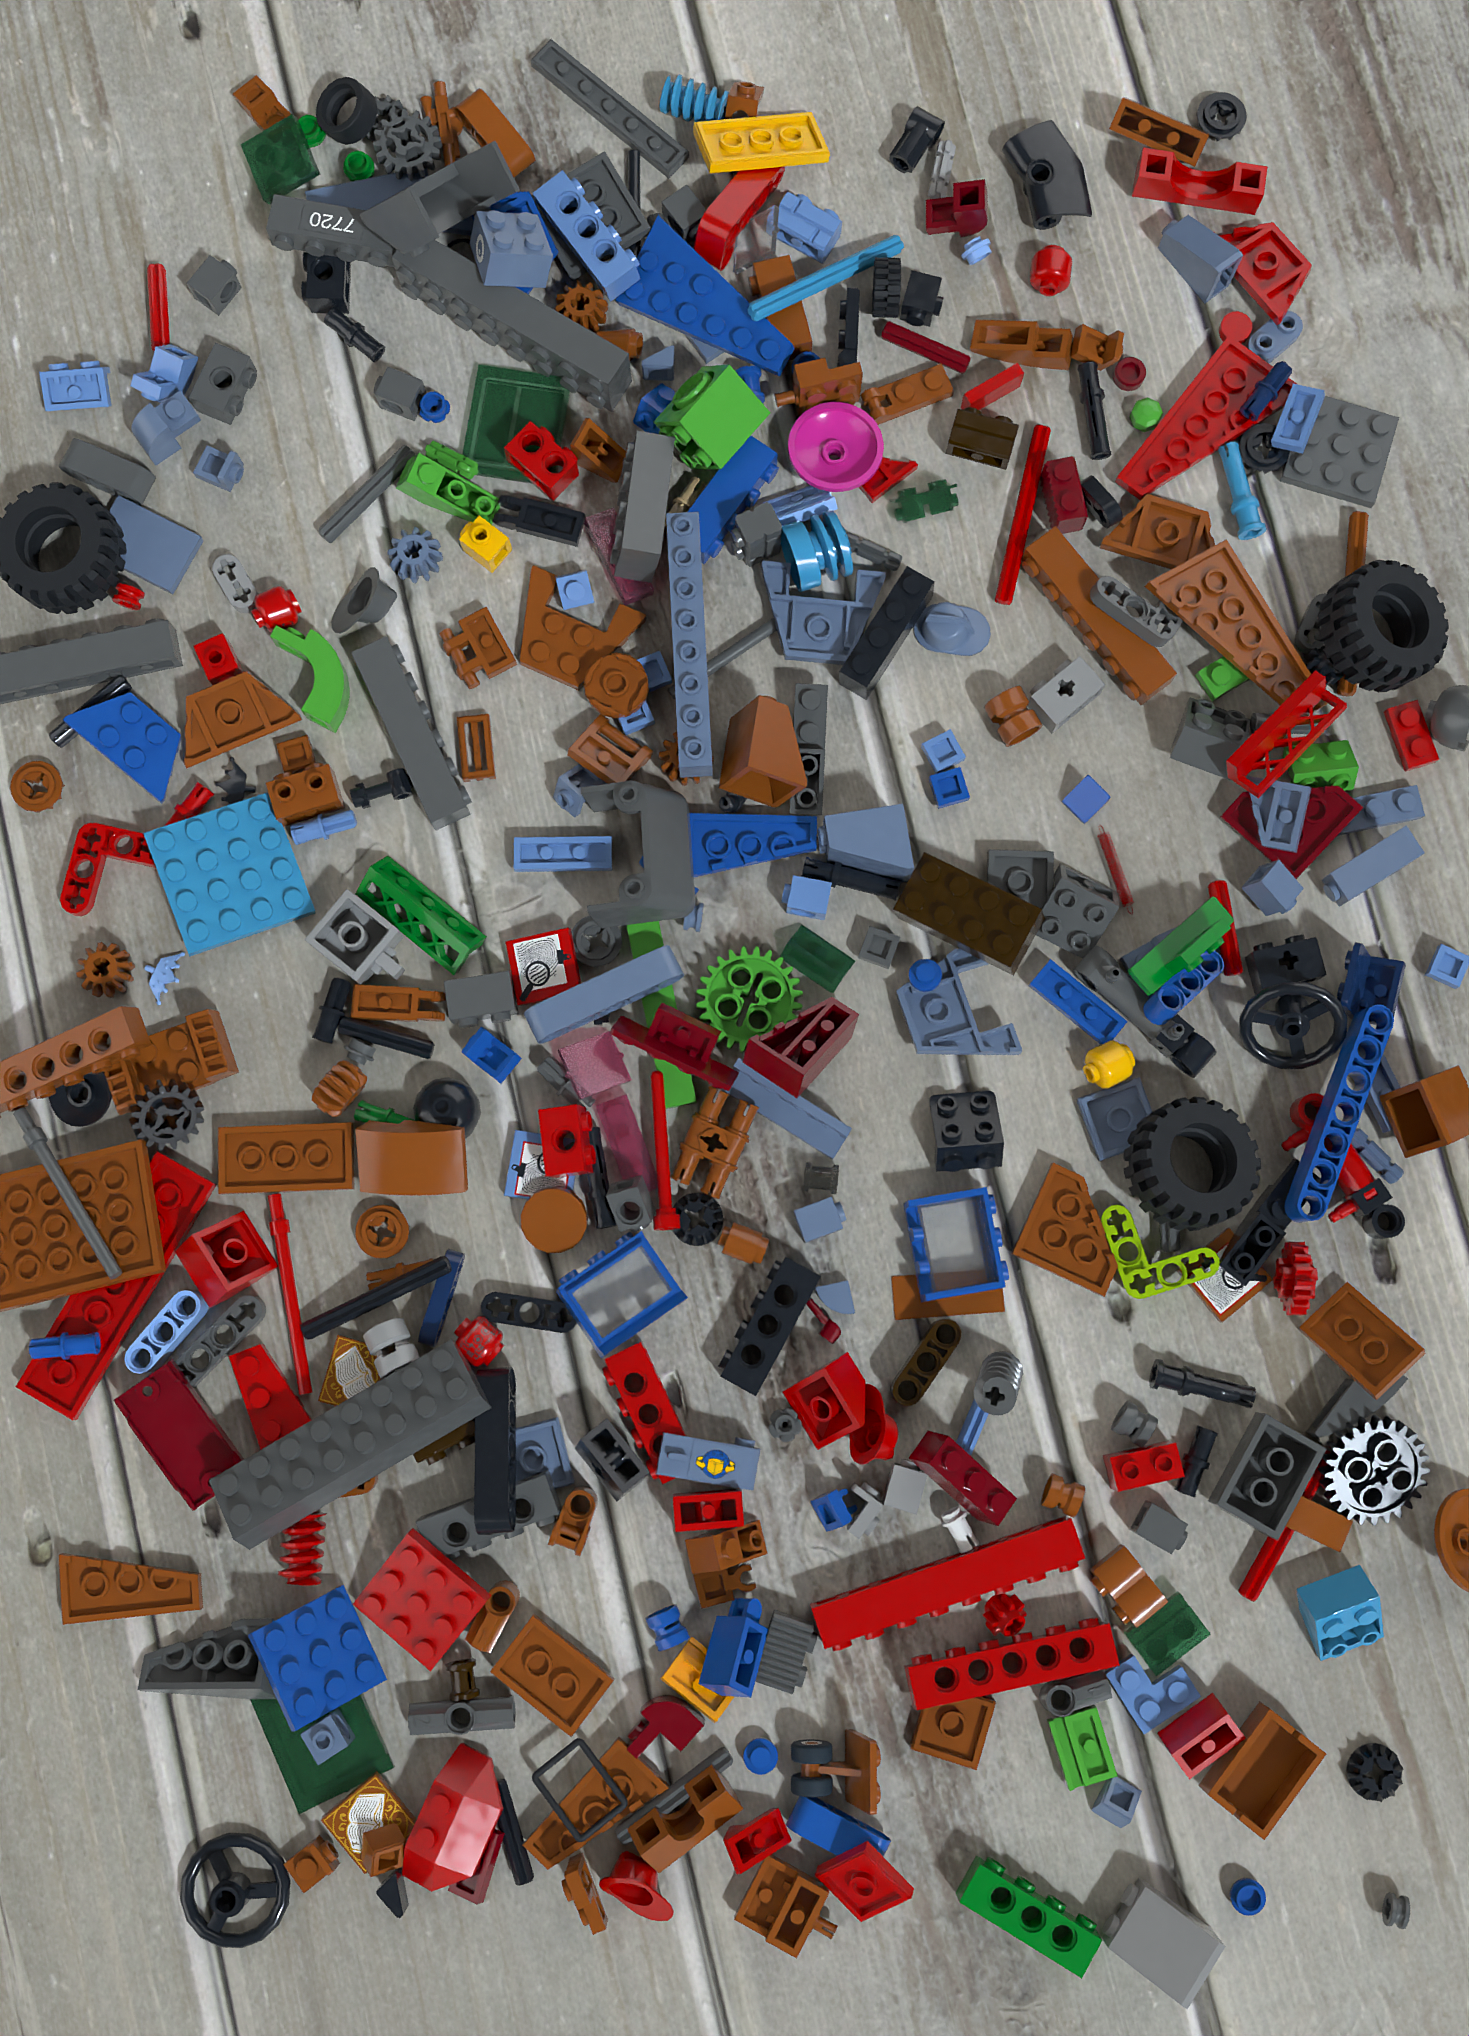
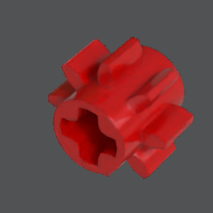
[983,1593,1027,1637]

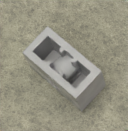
[1027,656,1105,734]

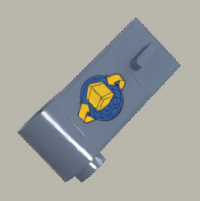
[655,1432,761,1490]

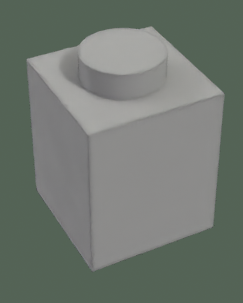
[881,1459,927,1515]

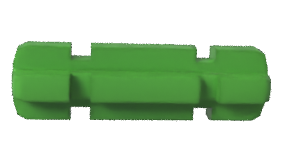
[425,441,479,479]

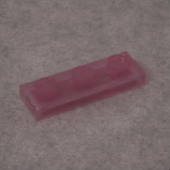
[584,507,655,606]
[596,1094,658,1192]

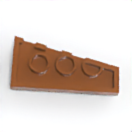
[59,1553,203,1625]
[523,1737,669,1870]

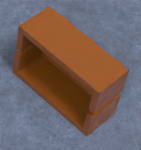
[1198,1701,1327,1840]

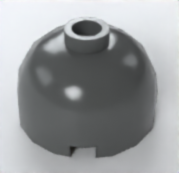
[1425,685,1469,752]

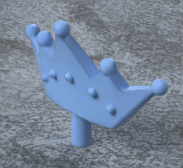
[145,952,185,1005]

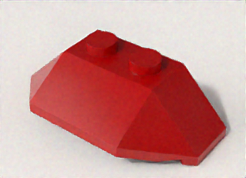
[402,1742,503,1892]

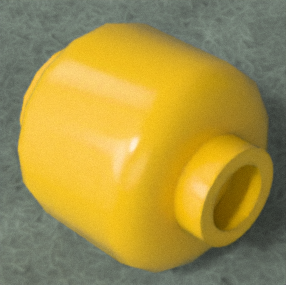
[1083,1040,1135,1089]

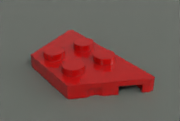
[1214,222,1312,325]

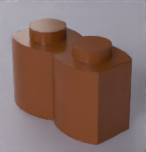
[1089,1544,1168,1628]

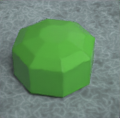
[1129,397,1163,432]

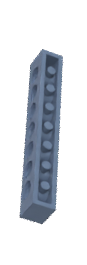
[666,512,713,778]

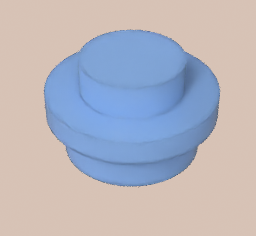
[961,236,992,265]

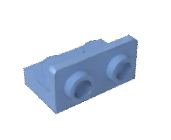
[39,361,112,411]

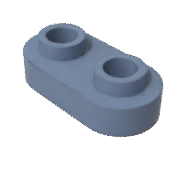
[1246,311,1303,363]

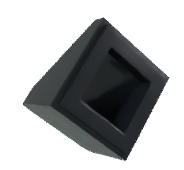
[376,1867,409,1919]

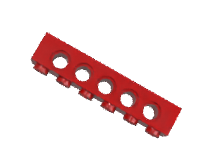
[904,1617,1120,1710]

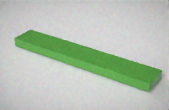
[626,921,697,1109]

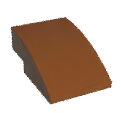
[355,1120,468,1196]

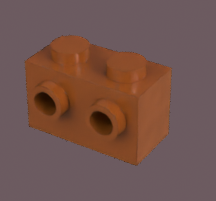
[266,763,345,827]

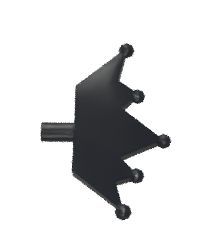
[215,757,256,805]

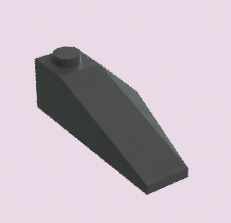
[137,1618,277,1699]

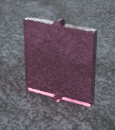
[558,1031,632,1100]

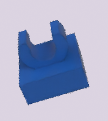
[810,1489,857,1532]

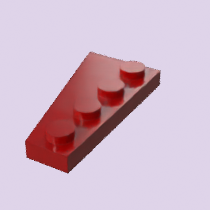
[229,1344,312,1450]

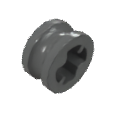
[1382,1892,1410,1929]

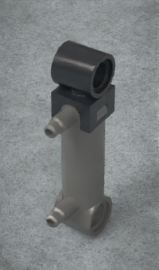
[1073,946,1217,1078]

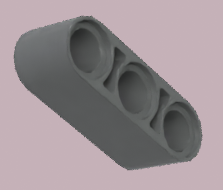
[59,438,156,506]

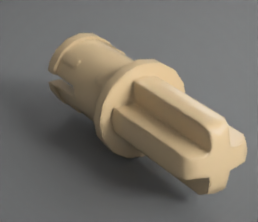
[664,477,707,535]

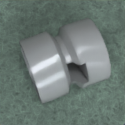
[363,1318,420,1380]

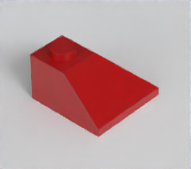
[782,1352,866,1450]

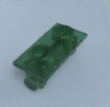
[890,479,959,523]

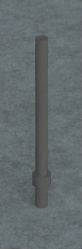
[13,1108,123,1280]

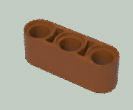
[454,88,536,178]

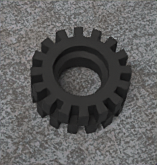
[872,257,901,318]

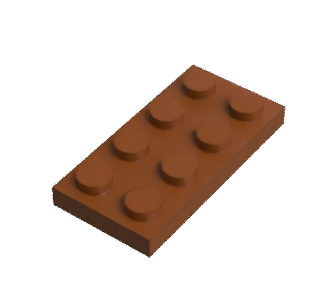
[218,1122,355,1195]

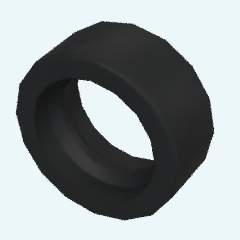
[316,77,377,145]

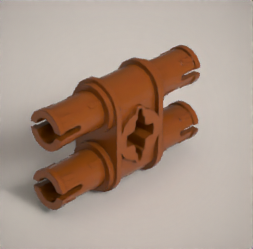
[670,1085,760,1199]

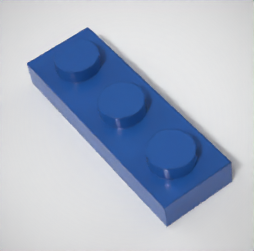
[1028,959,1128,1045]

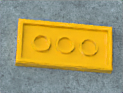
[693,112,830,174]

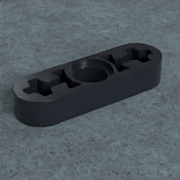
[481,1292,577,1333]

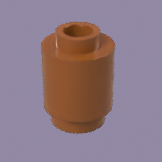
[718,1222,770,1264]

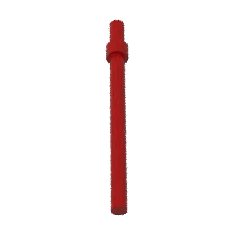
[268,1193,313,1395]

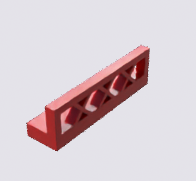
[1226,670,1347,798]

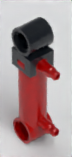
[1281,1093,1405,1239]

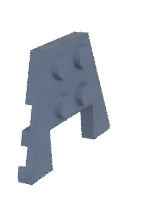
[761,560,886,665]
[896,949,1022,1055]

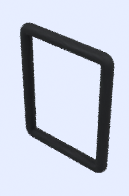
[532,1738,628,1842]

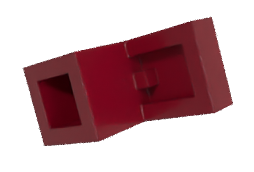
[926,179,988,238]
[626,1695,705,1759]

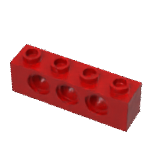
[602,1341,687,1485]

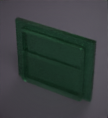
[462,365,570,484]
[250,1693,395,1814]

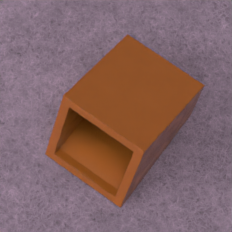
[719,695,807,808]
[1379,1065,1469,1158]

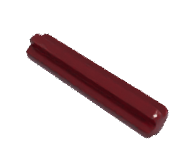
[881,321,971,374]

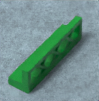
[355,856,487,975]

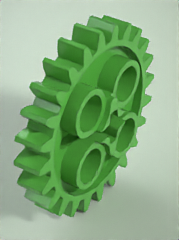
[696,946,803,1053]

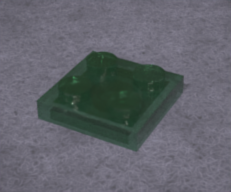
[241,114,321,204]

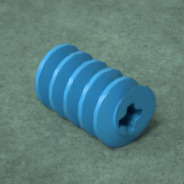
[659,74,729,122]

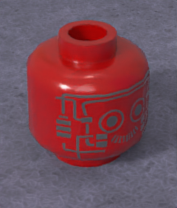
[454,1316,505,1366]

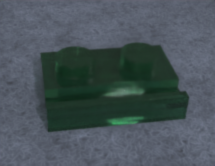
[1124,1591,1211,1676]

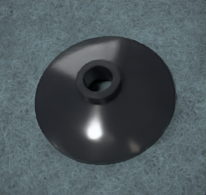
[49,1072,112,1127]

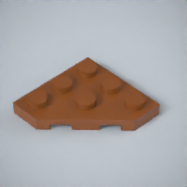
[1011,1163,1118,1297]

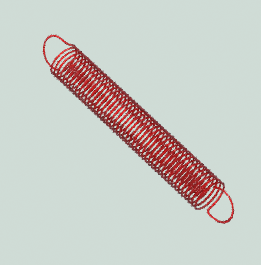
[1097,826,1134,914]

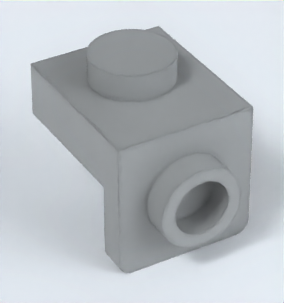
[846,1482,883,1539]

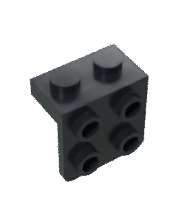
[929,1091,1004,1172]

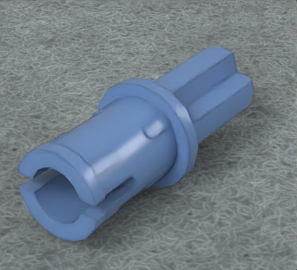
[290,810,357,845]

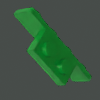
[1128,896,1234,996]

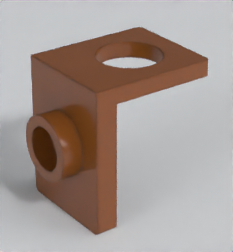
[725,82,764,119]

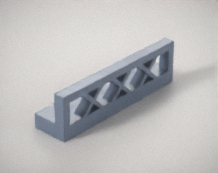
[721,1058,852,1160]

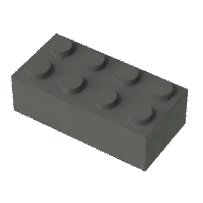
[609,430,675,583]

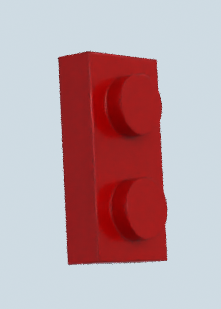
[1383,700,1439,772]

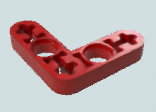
[60,823,156,917]

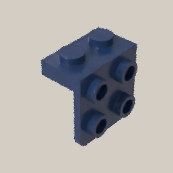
[1337,942,1406,1025]

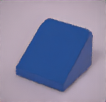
[1061,775,1111,824]

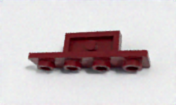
[610,1003,739,1091]

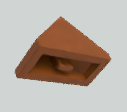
[570,418,626,483]

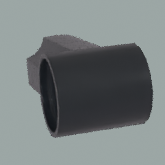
[889,106,945,173]

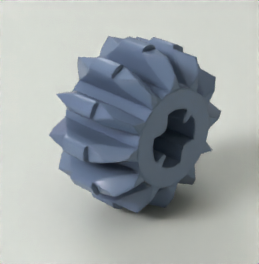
[387,527,443,584]

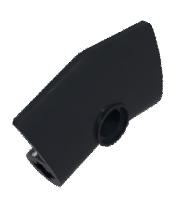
[1002,120,1092,230]

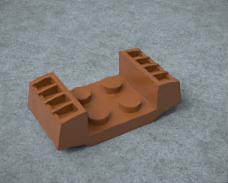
[104,1009,239,1115]

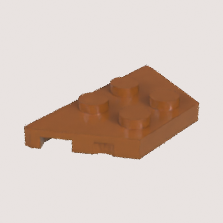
[1099,494,1215,569]
[184,671,302,769]

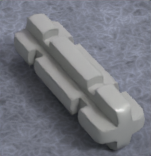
[928,140,956,199]

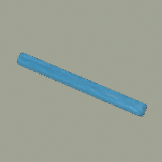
[747,235,904,321]

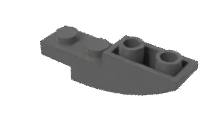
[789,683,828,815]

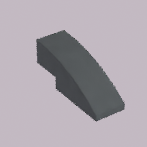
[1306,1375,1408,1438]

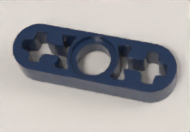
[418,1249,465,1348]

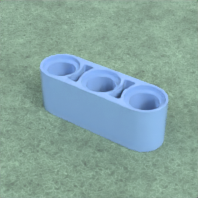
[124,1290,209,1374]

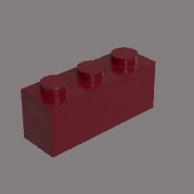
[909,1431,1017,1526]

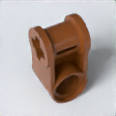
[548,1486,598,1556]

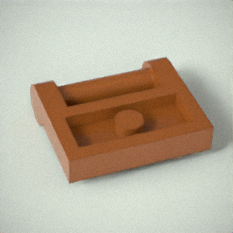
[567,714,654,784]

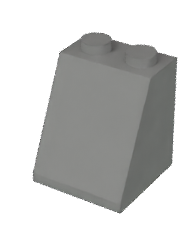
[1102,1878,1226,2009]

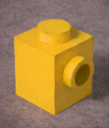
[459,515,512,573]

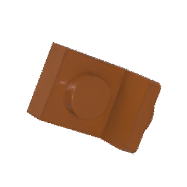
[283,1835,340,1893]

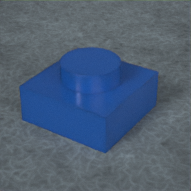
[928,767,970,809]

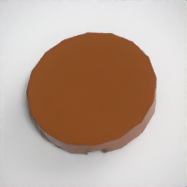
[584,653,649,718]
[521,1186,588,1253]

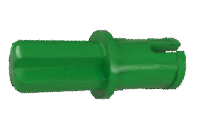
[354,1100,415,1124]

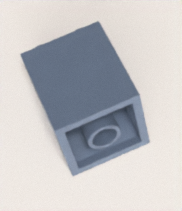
[817,804,914,883]

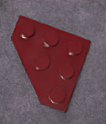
[1220,786,1363,879]

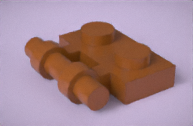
[439,607,517,689]

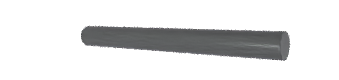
[668,618,777,700]

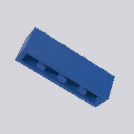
[688,436,779,565]

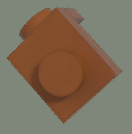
[1070,324,1124,371]

